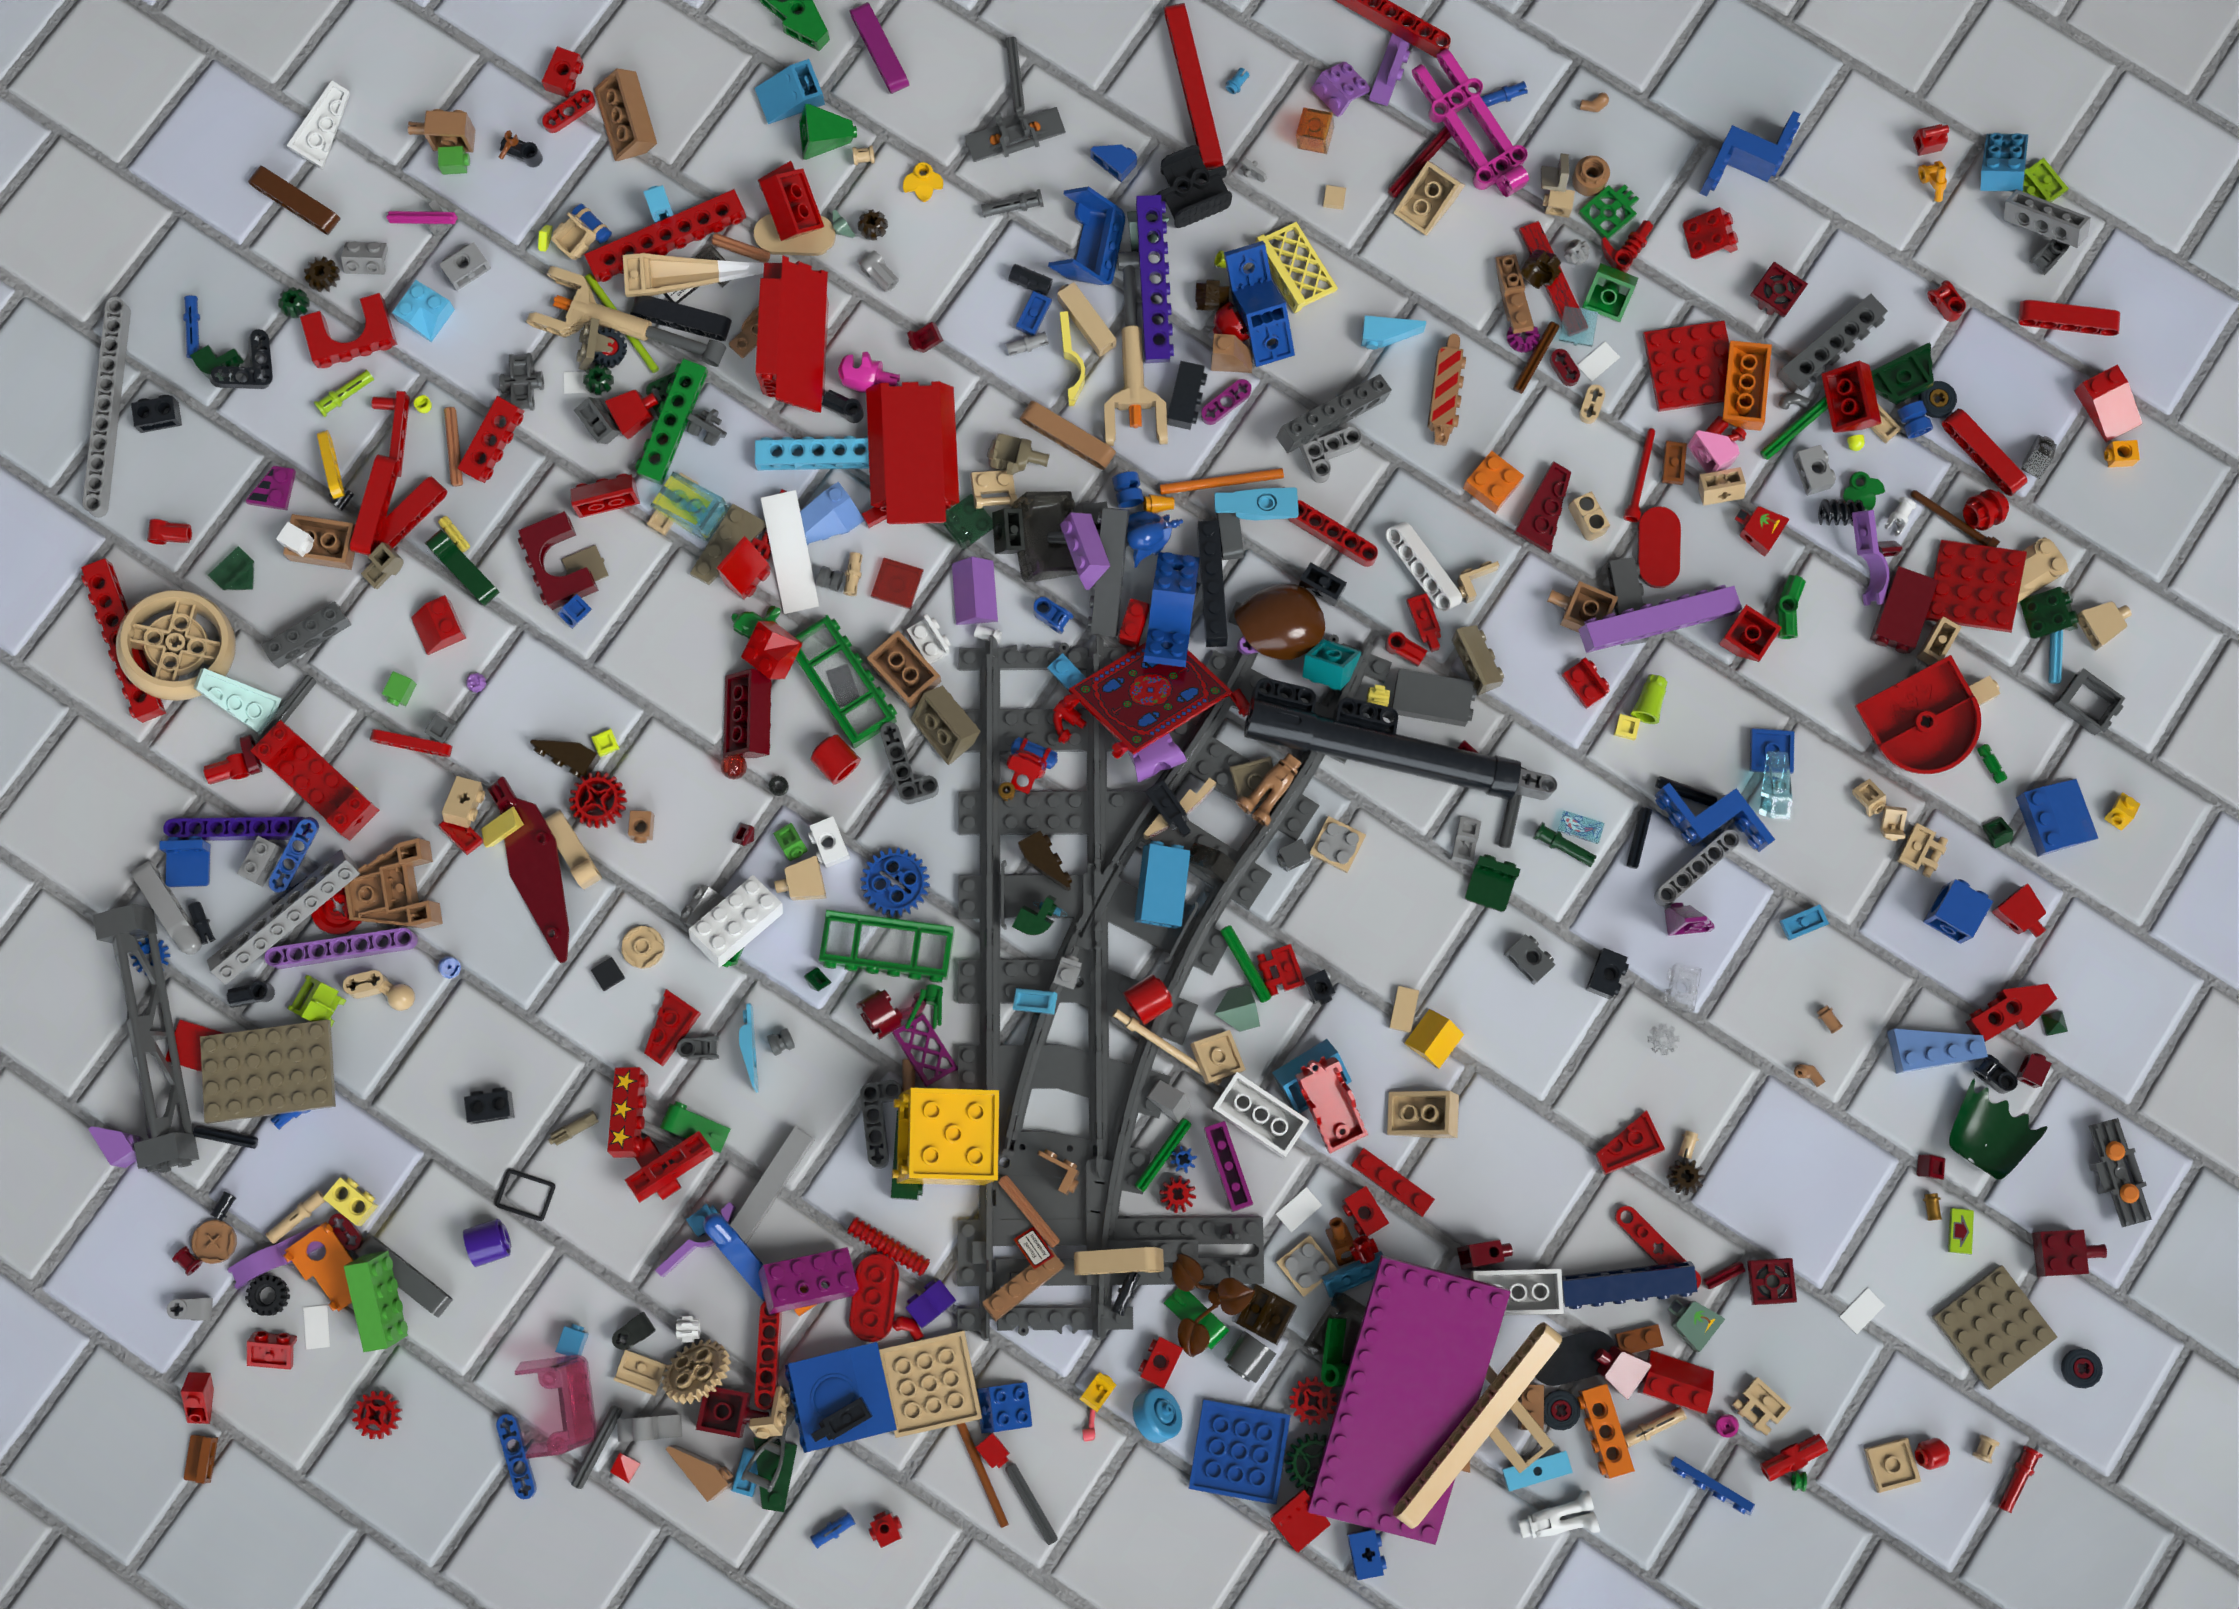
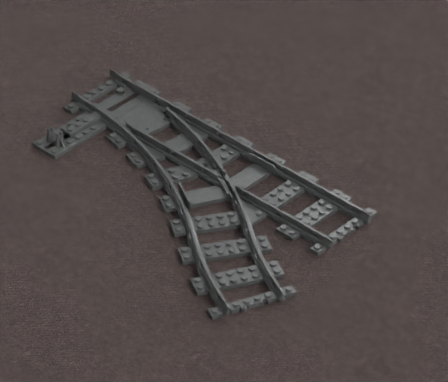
[957,601,1392,1341]

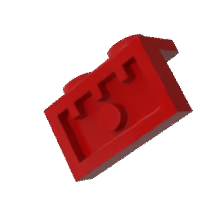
[1562,657,1610,709]
[247,1331,297,1370]

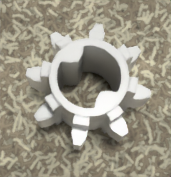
[676,1316,700,1342]

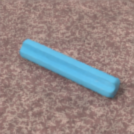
[2049,630,2063,684]

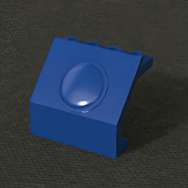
[785,1342,897,1453]

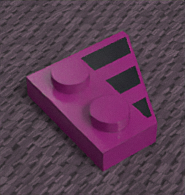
[246,466,296,511]

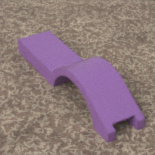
[1852,510,1889,606]
[655,1202,736,1277]
[227,1224,324,1289]

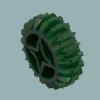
[1284,1433,1326,1493]

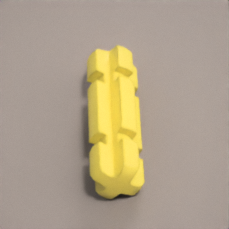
[438,516,470,553]

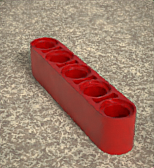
[2018,300,2120,336]
[1942,408,2028,496]
[350,455,400,555]
[367,476,448,556]
[1288,500,1378,567]
[754,1301,782,1410]

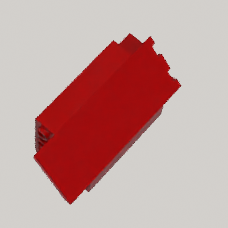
[755,255,829,413]

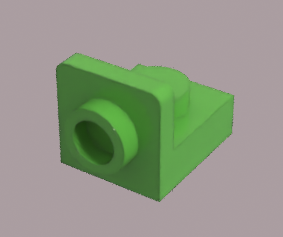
[773,822,808,861]

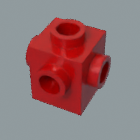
[869,1511,903,1548]

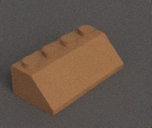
[594,68,657,161]

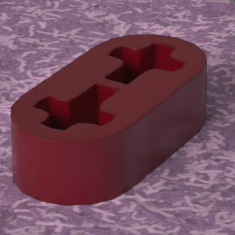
[1550,349,1580,387]
[240,734,263,775]
[328,1213,364,1251]

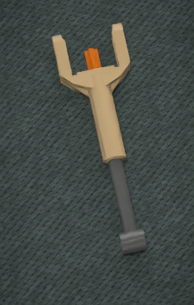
[1104,251,1168,446]
[526,266,726,367]

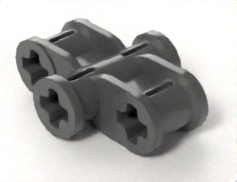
[499,353,544,410]

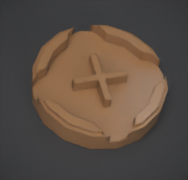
[191,1220,237,1264]

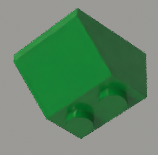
[1582,263,1638,322]

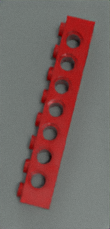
[584,189,747,282]
[81,558,166,723]

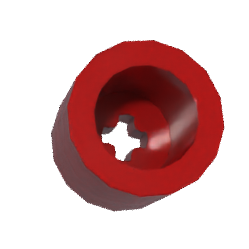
[810,734,861,785]
[1123,974,1173,1025]

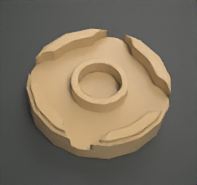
[621,926,665,969]

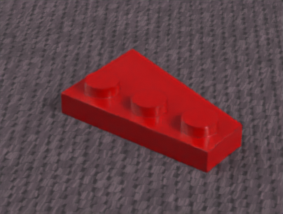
[644,989,701,1066]
[1596,1110,1665,1175]

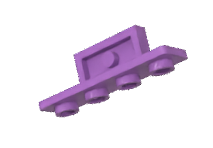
[1369,33,1411,106]

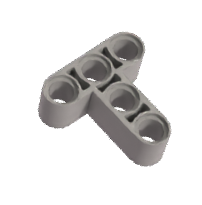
[1299,427,1362,483]
[617,1414,682,1442]

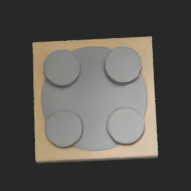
[1309,816,1366,873]
[1276,1235,1338,1297]

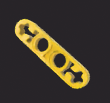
[317,430,345,499]

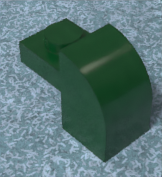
[190,345,244,381]
[1012,895,1057,935]

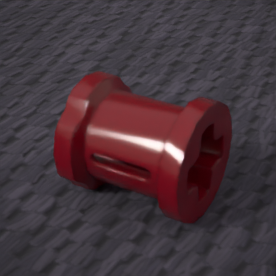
[172,1246,203,1276]

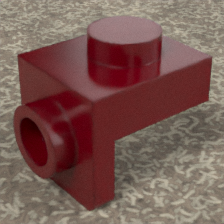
[907,322,944,353]

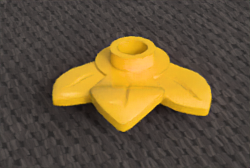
[903,162,943,202]

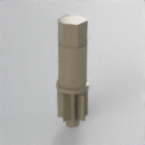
[548,1111,599,1146]

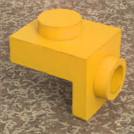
[2104,792,2140,830]
[1080,1372,1117,1412]

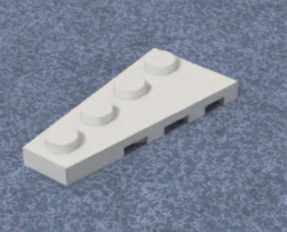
[287,80,350,170]

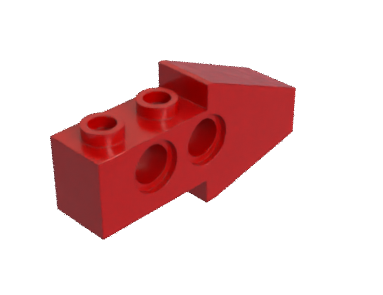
[1965,984,2058,1042]

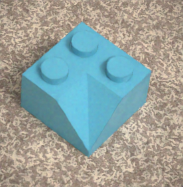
[392,280,455,342]

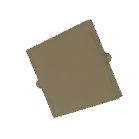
[562,545,609,582]

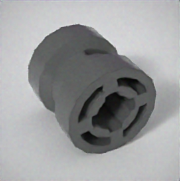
[817,566,844,592]
[767,1028,795,1056]

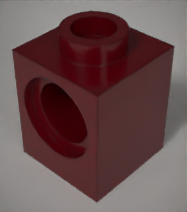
[2016,1053,2052,1088]

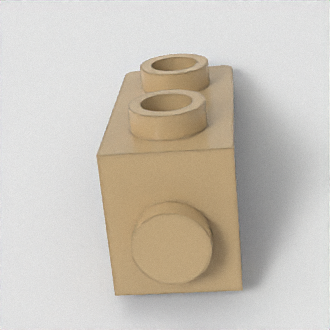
[1457,561,1500,604]
[749,1386,790,1439]

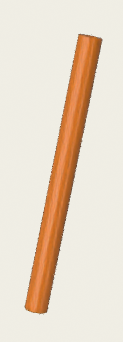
[1160,468,1284,495]

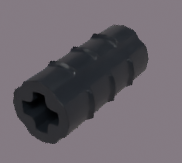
[1008,264,1053,296]

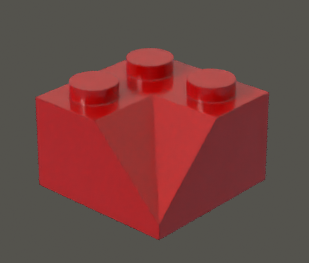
[1719,604,1782,662]
[741,621,803,679]

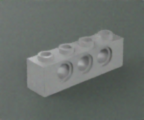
[2003,189,2091,248]

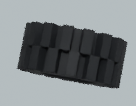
[245,1275,290,1316]

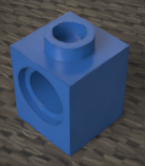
[558,594,592,629]

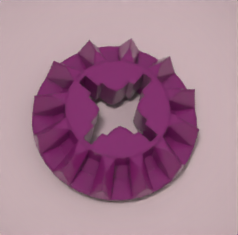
[1507,326,1540,352]

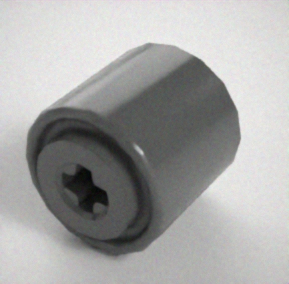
[1224,1331,1276,1383]

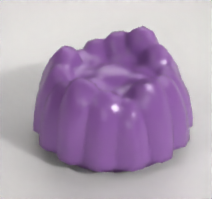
[466,673,487,693]

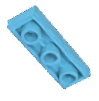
[1502,1451,1573,1492]

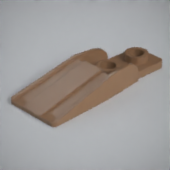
[729,306,759,358]

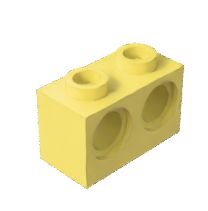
[323,1177,378,1226]

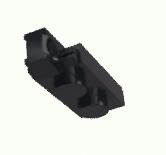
[1145,780,1191,838]
[811,1397,873,1442]

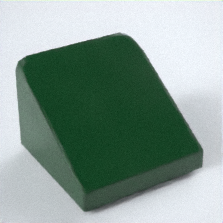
[1982,817,2013,848]

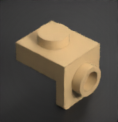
[1880,806,1907,841]

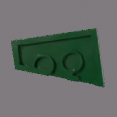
[753,1437,797,1512]

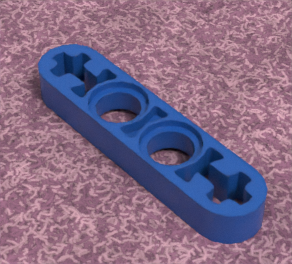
[269,817,319,893]
[496,1414,537,1500]

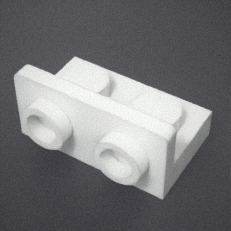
[906,614,951,665]

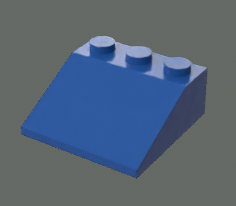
[2016,779,2099,857]

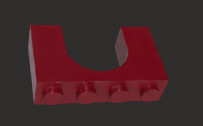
[518,511,599,610]

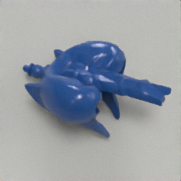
[1126,511,1183,568]

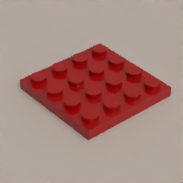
[1643,320,1729,412]
[1926,540,2027,633]

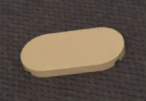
[754,214,836,256]

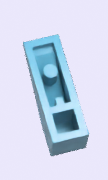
[1361,316,1426,350]

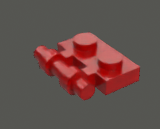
[1256,944,1305,997]

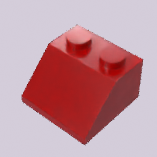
[411,595,466,655]

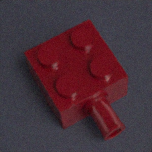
[2032,1230,2107,1277]
[696,1386,769,1438]

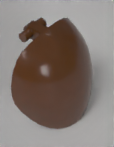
[1234,584,1326,660]

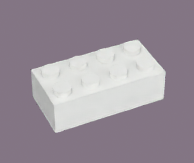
[689,875,783,968]
[1212,1072,1310,1159]
[1470,1269,1564,1315]

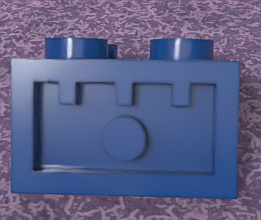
[977,1382,1032,1434]

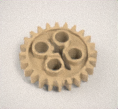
[661,1339,731,1405]

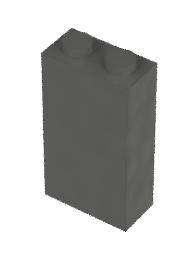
[1392,669,1477,727]

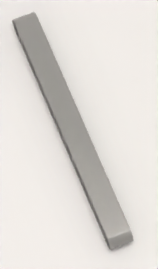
[82,296,131,518]

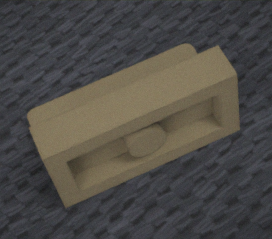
[1541,153,1569,192]

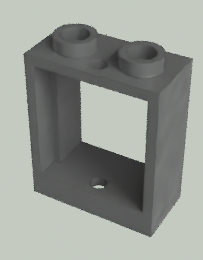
[2053,668,2125,735]

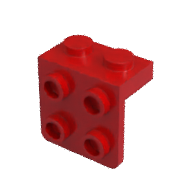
[1683,207,1739,259]

